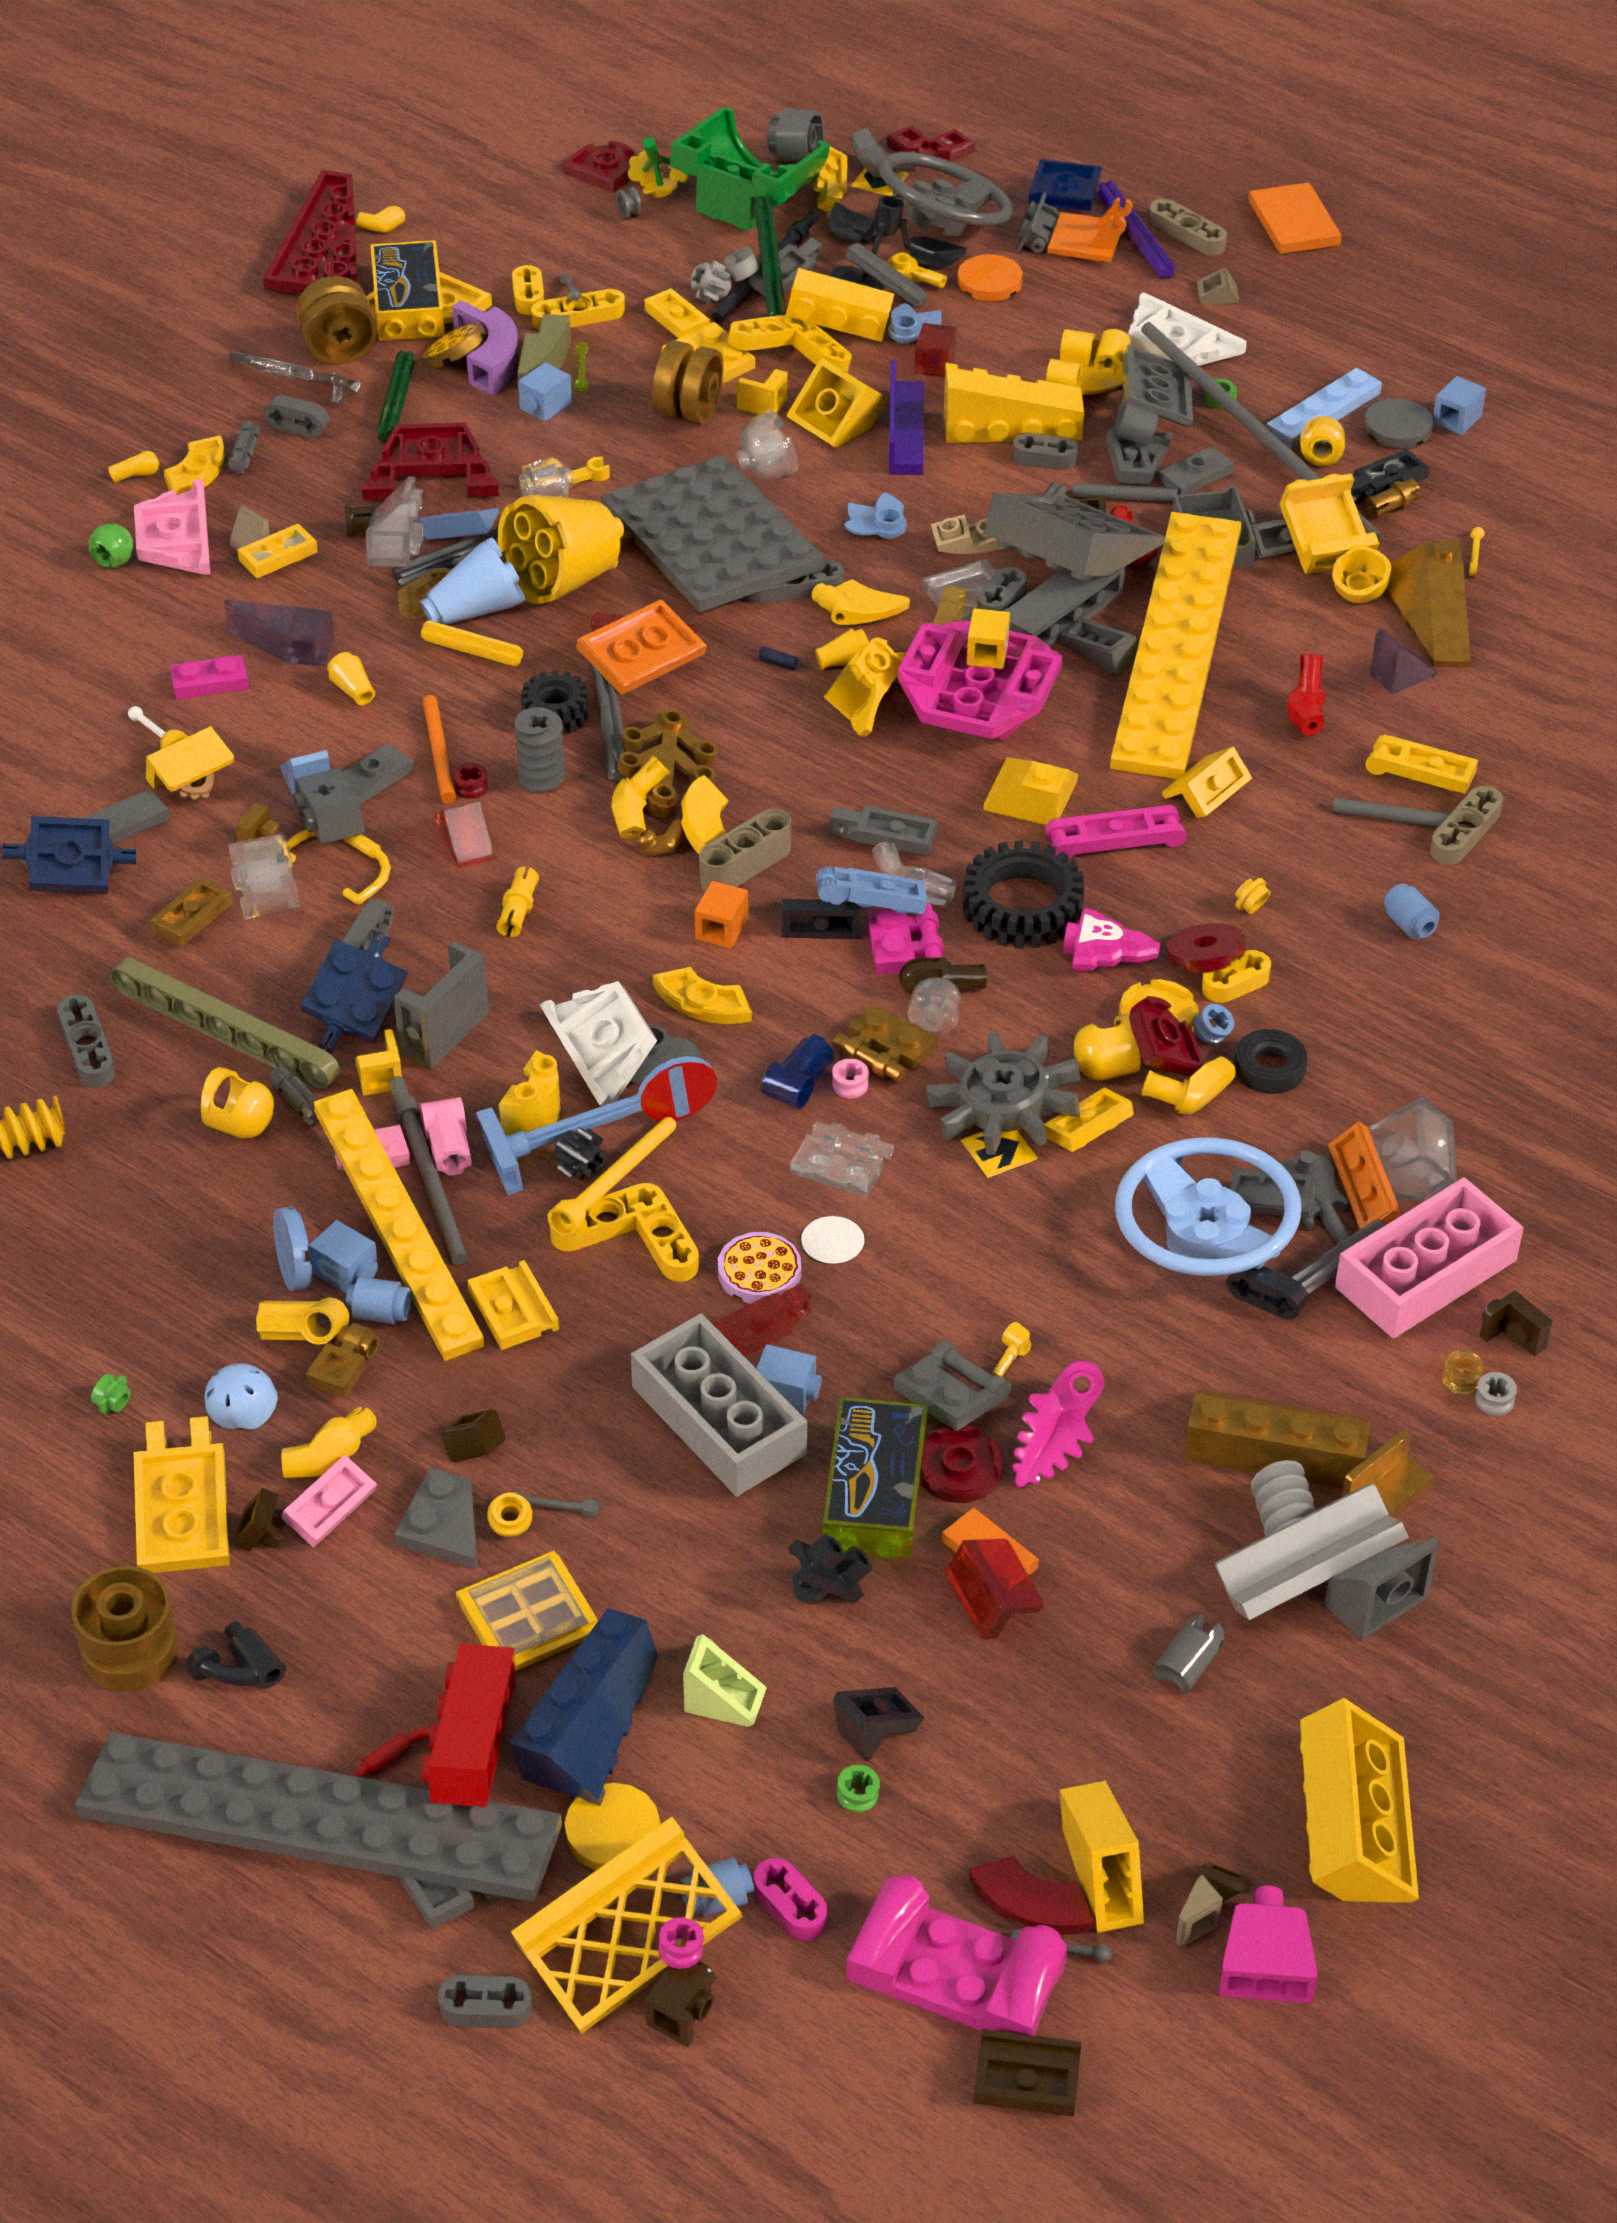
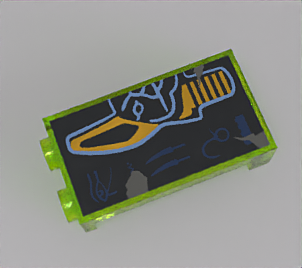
[822,1397,928,1559]

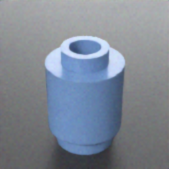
[1384,884,1440,939]
[346,1277,411,1324]
[679,1857,754,1918]

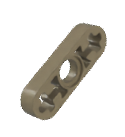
[1149,199,1227,255]
[1430,786,1503,865]

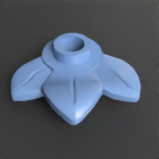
[888,303,951,344]
[844,492,907,539]

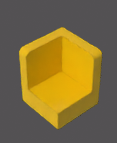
[737,369,788,418]
[355,1029,402,1096]

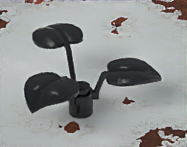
[828,196,967,290]

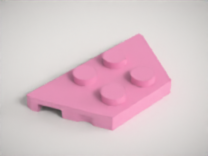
[134,479,211,575]

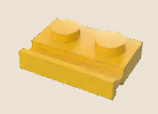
[468,1260,559,1350]

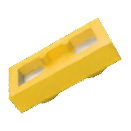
[237,523,318,579]

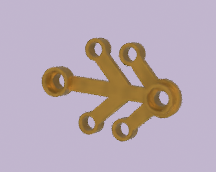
[617,709,718,818]

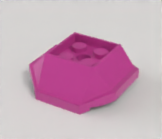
[898,621,1062,742]

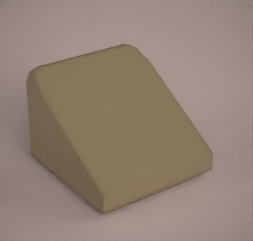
[1197,267,1239,304]
[229,506,270,551]
[1175,1875,1223,1948]

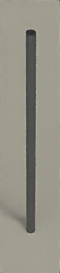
[1141,322,1382,541]

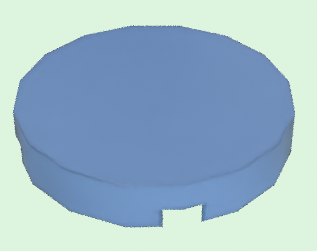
[273,1206,312,1291]

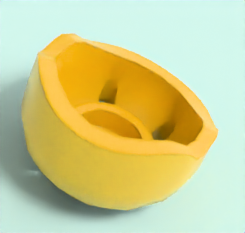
[1332,546,1391,603]

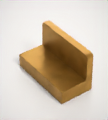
[1341,1430,1434,1517]

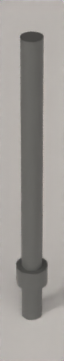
[389,1076,468,1265]

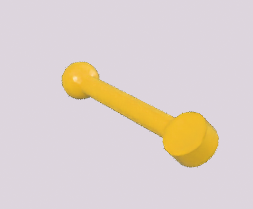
[1469,527,1484,577]

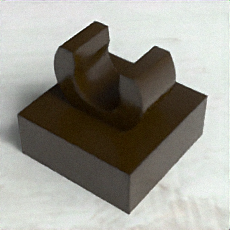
[234,1487,287,1551]

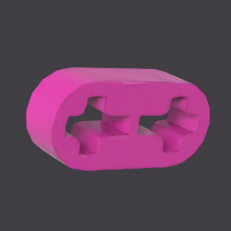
[754,1858,827,1941]

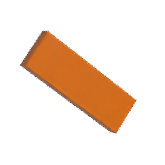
[1328,1121,1402,1229]

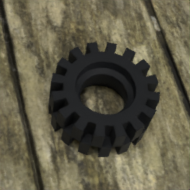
[521,670,589,735]

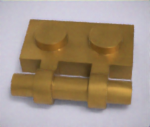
[832,1003,937,1082]

